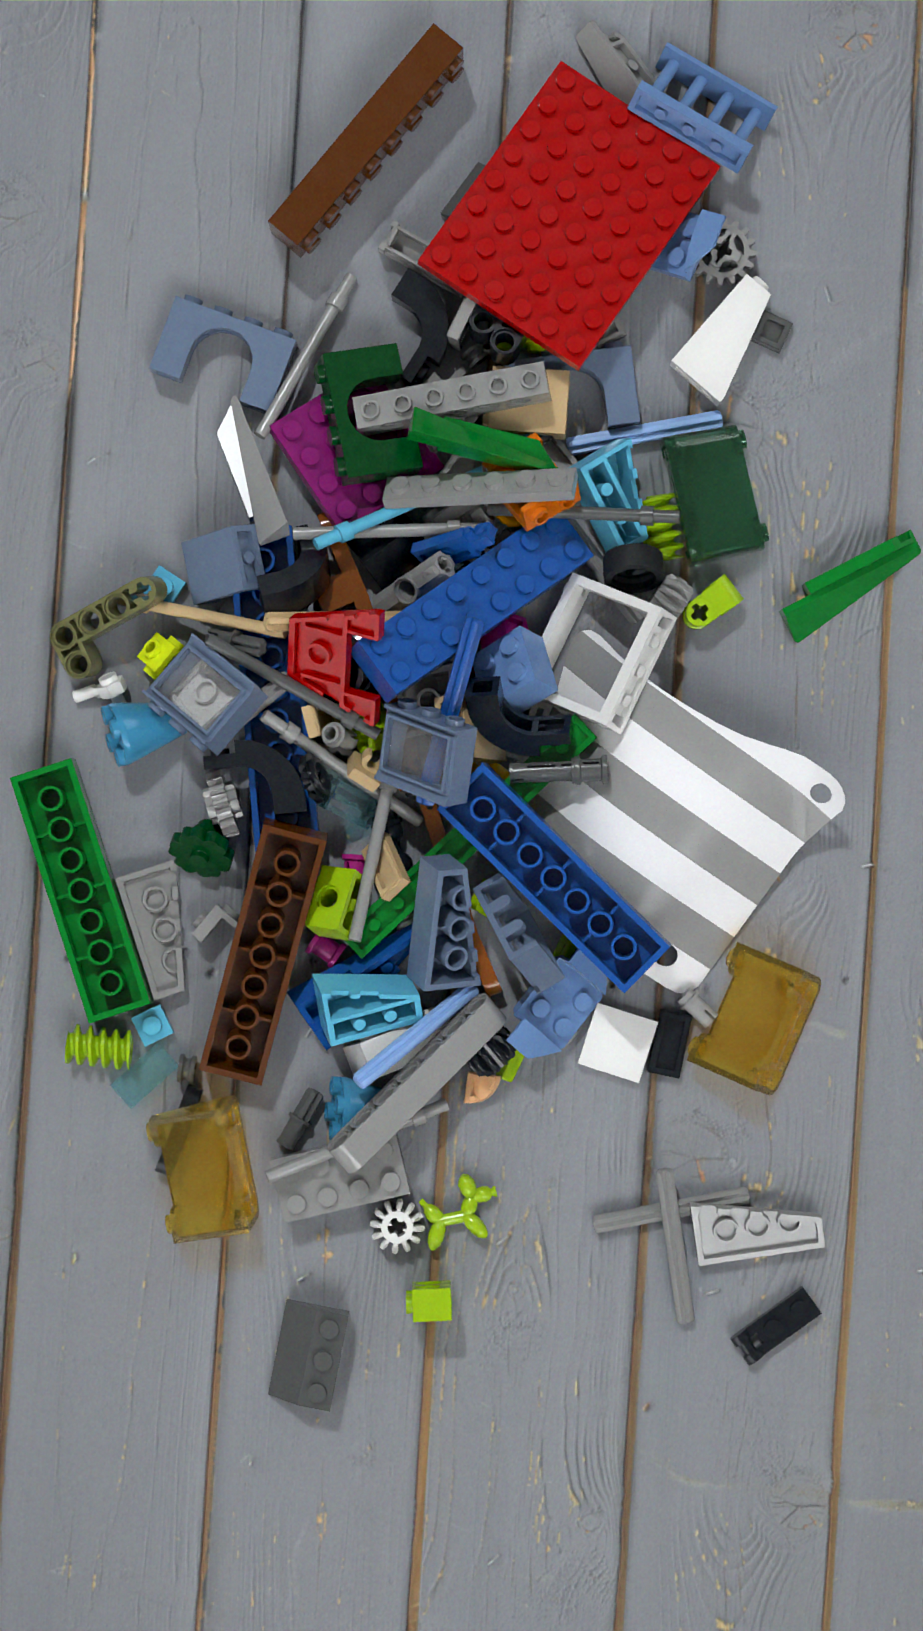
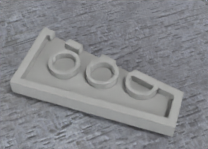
[114,859,185,1001]
[689,1202,826,1266]

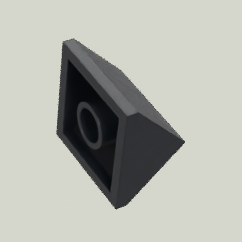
[346,513,425,590]

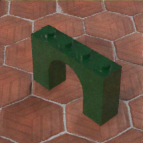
[314,343,423,486]

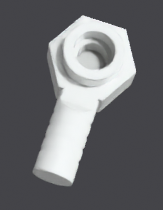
[72,671,127,703]

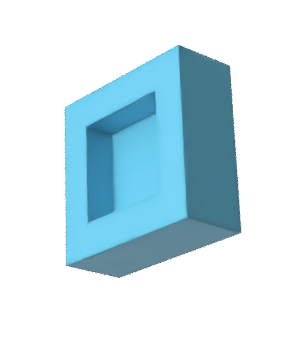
[143,565,187,603]
[131,1004,174,1047]

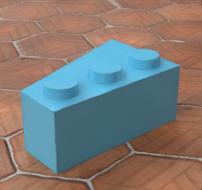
[568,438,648,552]
[312,974,423,1047]

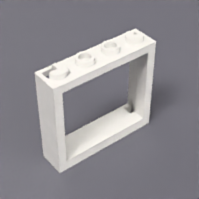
[542,572,677,735]

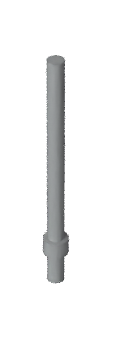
[254,273,357,439]
[293,519,485,540]
[260,710,424,827]
[348,782,397,942]
[265,1098,449,1183]

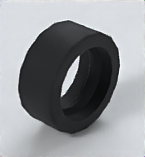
[603,543,664,594]

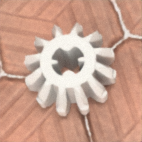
[370,1198,425,1254]

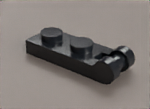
[730,1286,822,1365]

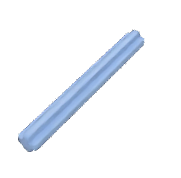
[566,410,723,456]
[353,986,479,1089]

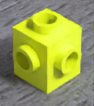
[137,632,184,680]

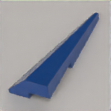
[286,923,413,1051]

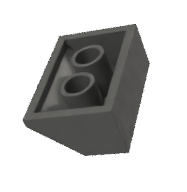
[268,1299,350,1412]

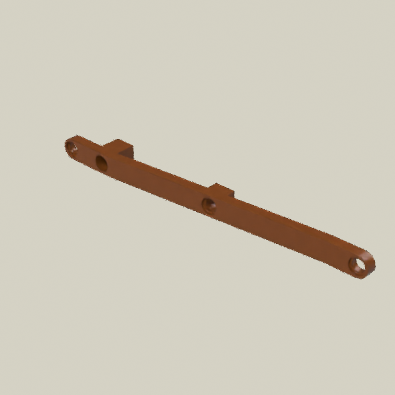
[317,513,503,998]

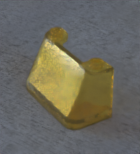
[687,942,821,1096]
[146,1095,259,1244]

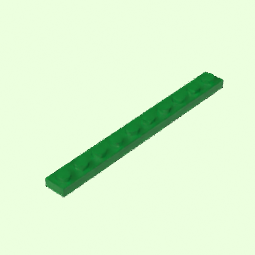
[344,714,597,959]

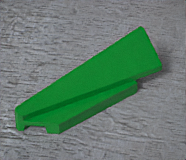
[407,407,558,470]
[779,530,921,643]

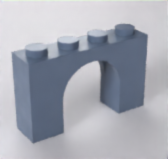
[149,294,297,414]
[505,341,640,438]

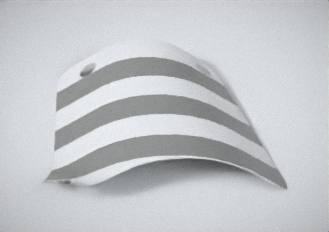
[528,630,845,993]

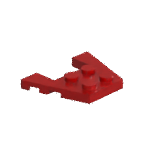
[287,609,385,726]

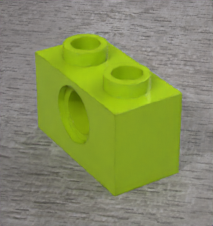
[305,865,362,941]

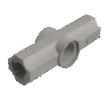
[372,551,455,611]

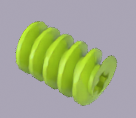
[642,493,685,561]
[65,1024,133,1071]

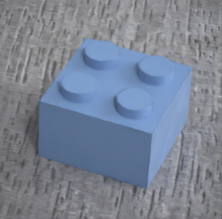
[473,626,558,713]

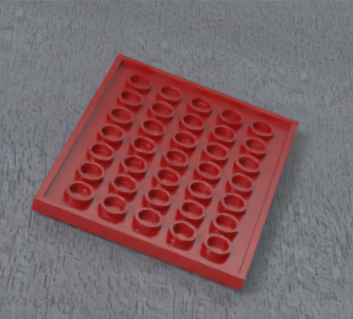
[417,61,721,372]

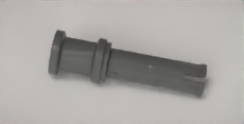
[509,755,608,785]

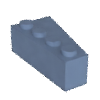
[407,854,481,991]

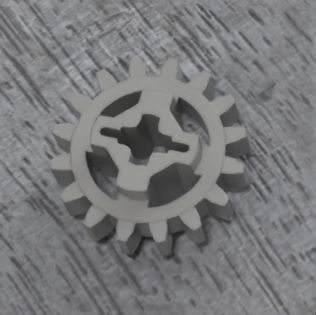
[694,217,757,288]
[202,769,244,838]

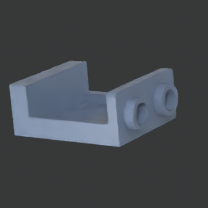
[181,524,265,605]

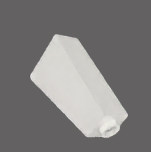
[670,274,771,407]

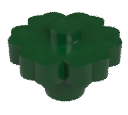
[168,819,235,877]

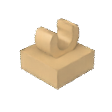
[347,748,381,792]

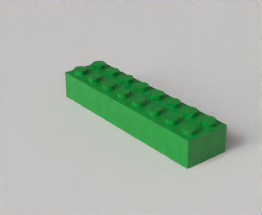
[10,758,154,1024]

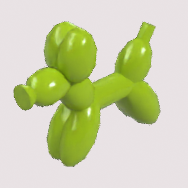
[418,1174,498,1251]

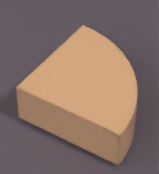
[464,1071,501,1103]

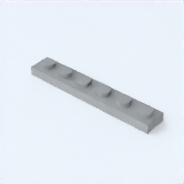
[382,467,578,509]

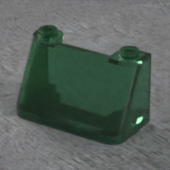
[660,425,769,567]

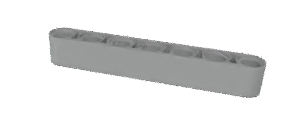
[327,993,507,1173]

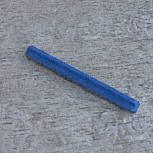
[416,617,484,806]

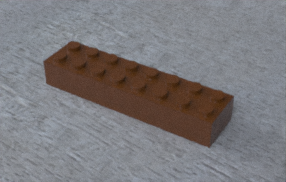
[268,23,464,258]
[199,817,328,1086]

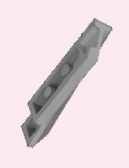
[576,20,666,105]
[217,395,290,546]

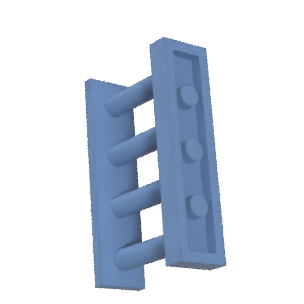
[627,42,778,174]

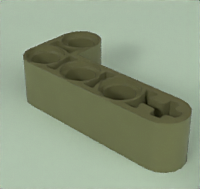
[50,576,167,679]

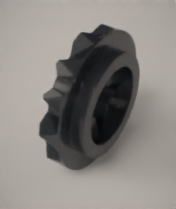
[298,753,331,804]

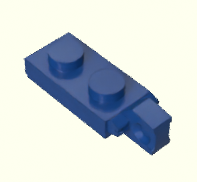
[411,522,498,564]

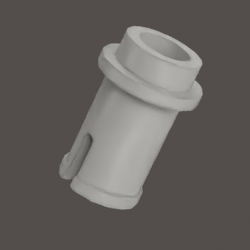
[322,722,358,750]
[677,988,718,1028]

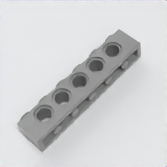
[352,361,552,436]

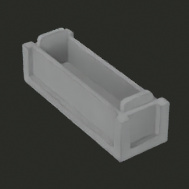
[378,220,464,298]

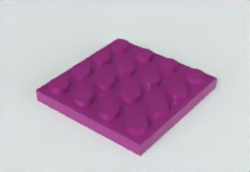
[270,385,445,526]

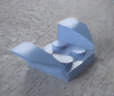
[650,209,726,282]
[506,948,607,1059]

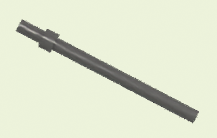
[487,503,681,526]
[205,634,381,740]

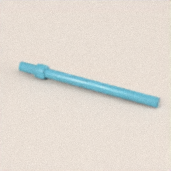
[313,465,483,550]

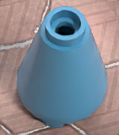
[101,703,187,767]
[324,1076,382,1140]

